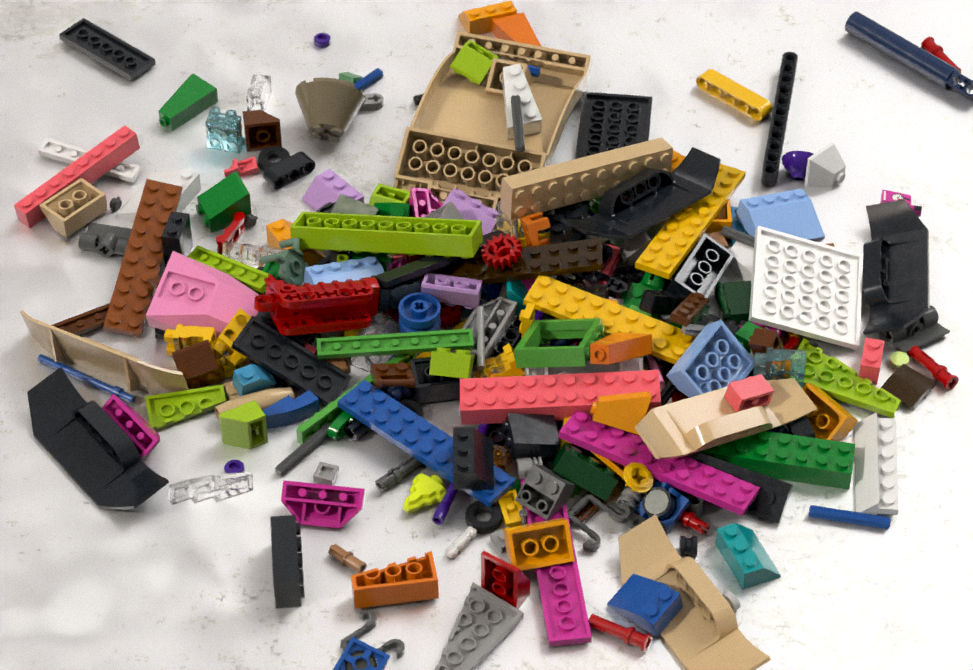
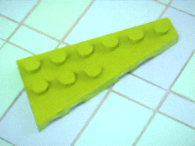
[783,338,901,419]

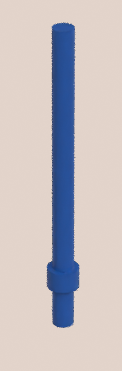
[38,354,136,403]

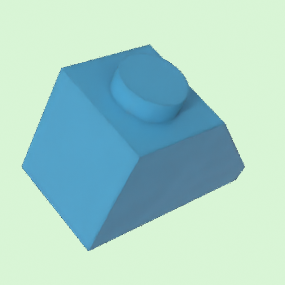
[232,364,276,396]

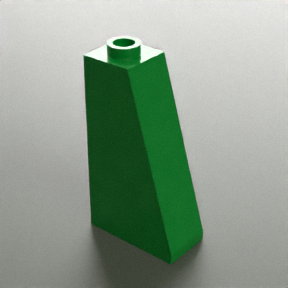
[159,73,218,132]

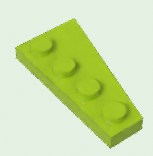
[145,385,226,431]

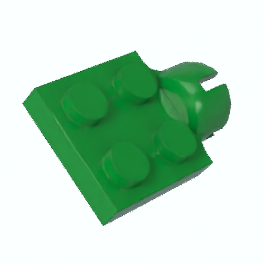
[622,272,665,320]

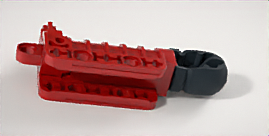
[254,274,421,336]

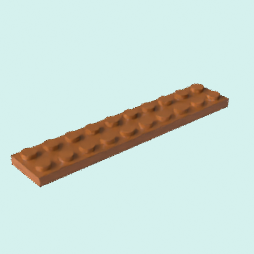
[103,179,183,338]

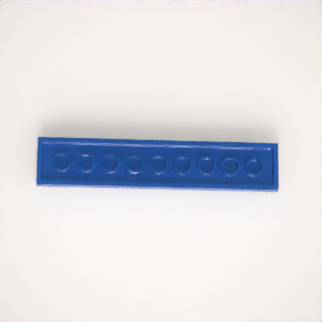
[338,380,516,507]

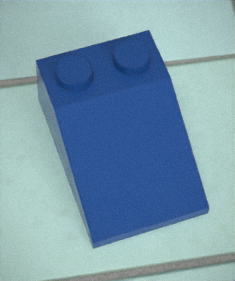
[607,574,683,637]

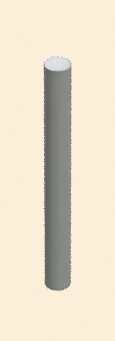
[476,306,485,370]

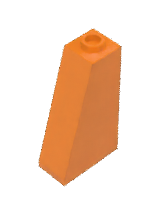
[492,12,541,46]
[590,332,652,364]

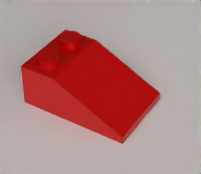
[481,551,530,609]

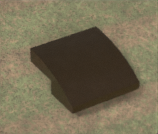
[881,364,937,411]

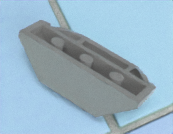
[462,297,517,358]

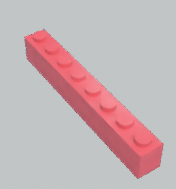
[14,125,140,228]

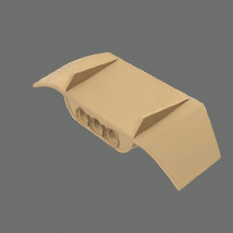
[20,310,189,395]
[634,378,818,459]
[618,514,771,670]

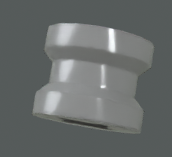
[616,488,641,514]

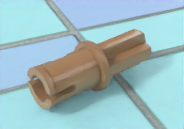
[328,544,367,574]

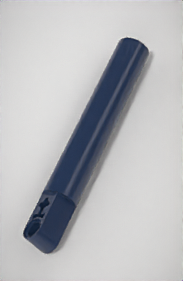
[845,11,973,101]

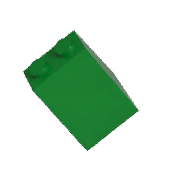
[196,172,252,233]

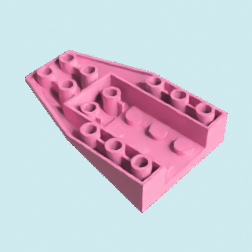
[146,251,259,339]

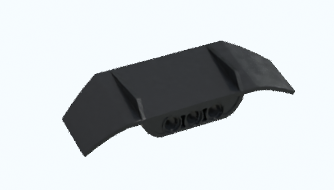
[560,147,721,239]
[862,199,930,335]
[27,367,169,510]

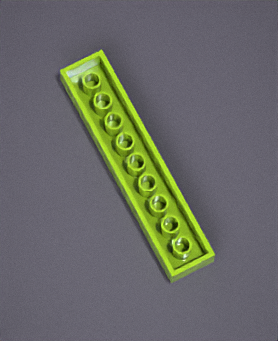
[290,212,483,259]

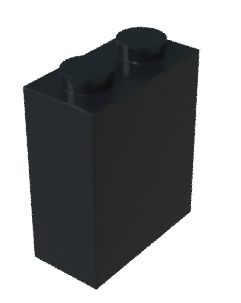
[161,211,193,268]
[502,413,561,458]

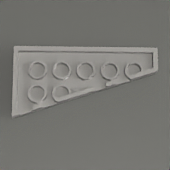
[435,582,524,670]

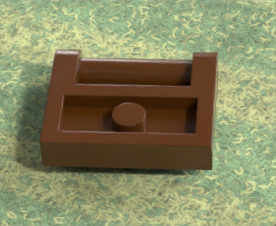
[370,362,415,389]

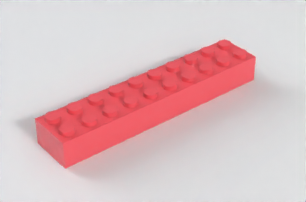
[460,370,661,425]

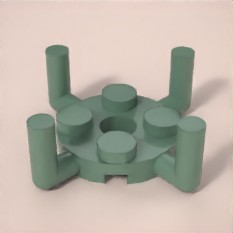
[259,237,309,286]

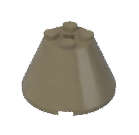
[295,78,366,142]

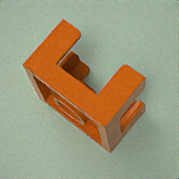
[520,211,550,247]

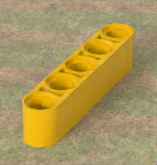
[696,69,773,121]

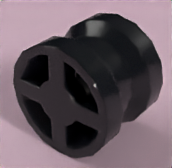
[679,536,698,557]

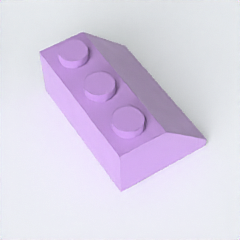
[302,169,364,211]
[442,188,501,235]
[421,273,483,309]

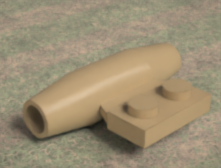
[215,381,295,422]

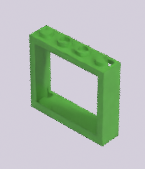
[514,318,605,368]

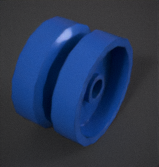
[398,292,441,333]

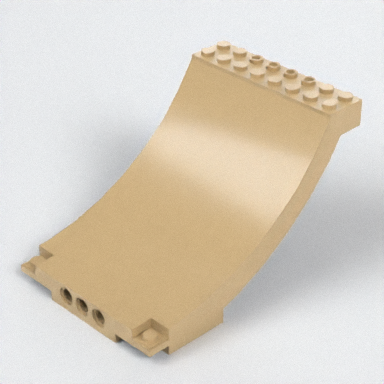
[393,31,593,222]

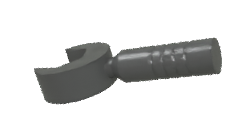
[606,502,646,531]

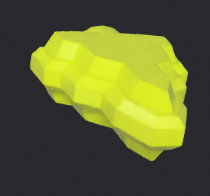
[403,473,446,513]

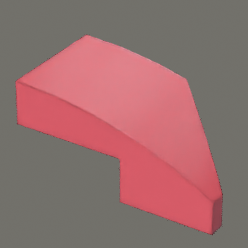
[224,156,260,177]

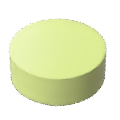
[889,351,909,370]

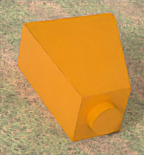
[590,391,652,435]

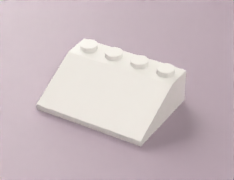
[116,168,201,223]

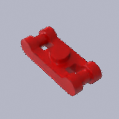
[216,212,246,256]

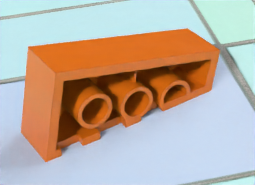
[351,551,439,609]

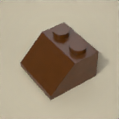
[242,110,282,152]
[172,340,225,390]

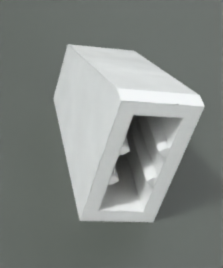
[728,241,754,283]

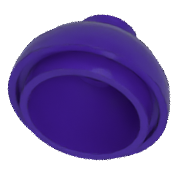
[782,151,813,181]

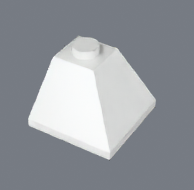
[804,142,846,187]

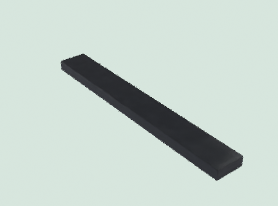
[375,230,506,288]

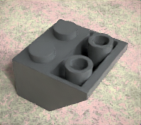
[515,464,576,520]

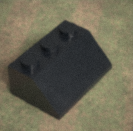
[410,357,474,404]
[453,427,494,490]

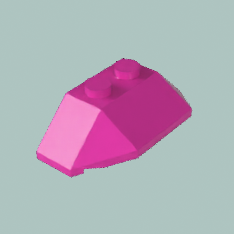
[409,187,443,218]
[102,394,160,458]
[281,480,365,529]

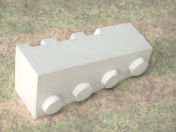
[502,63,542,140]

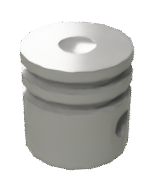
[516,456,543,479]

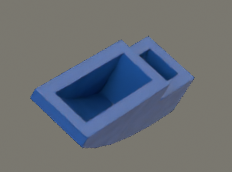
[263,390,320,429]

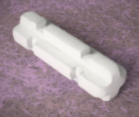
[445,526,477,559]

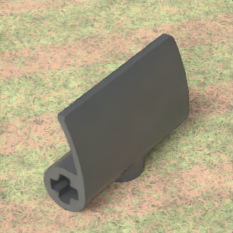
[78,223,132,257]
[883,305,950,353]

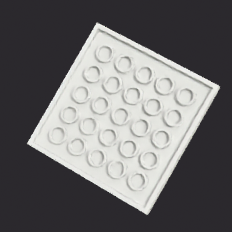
[749,226,863,350]

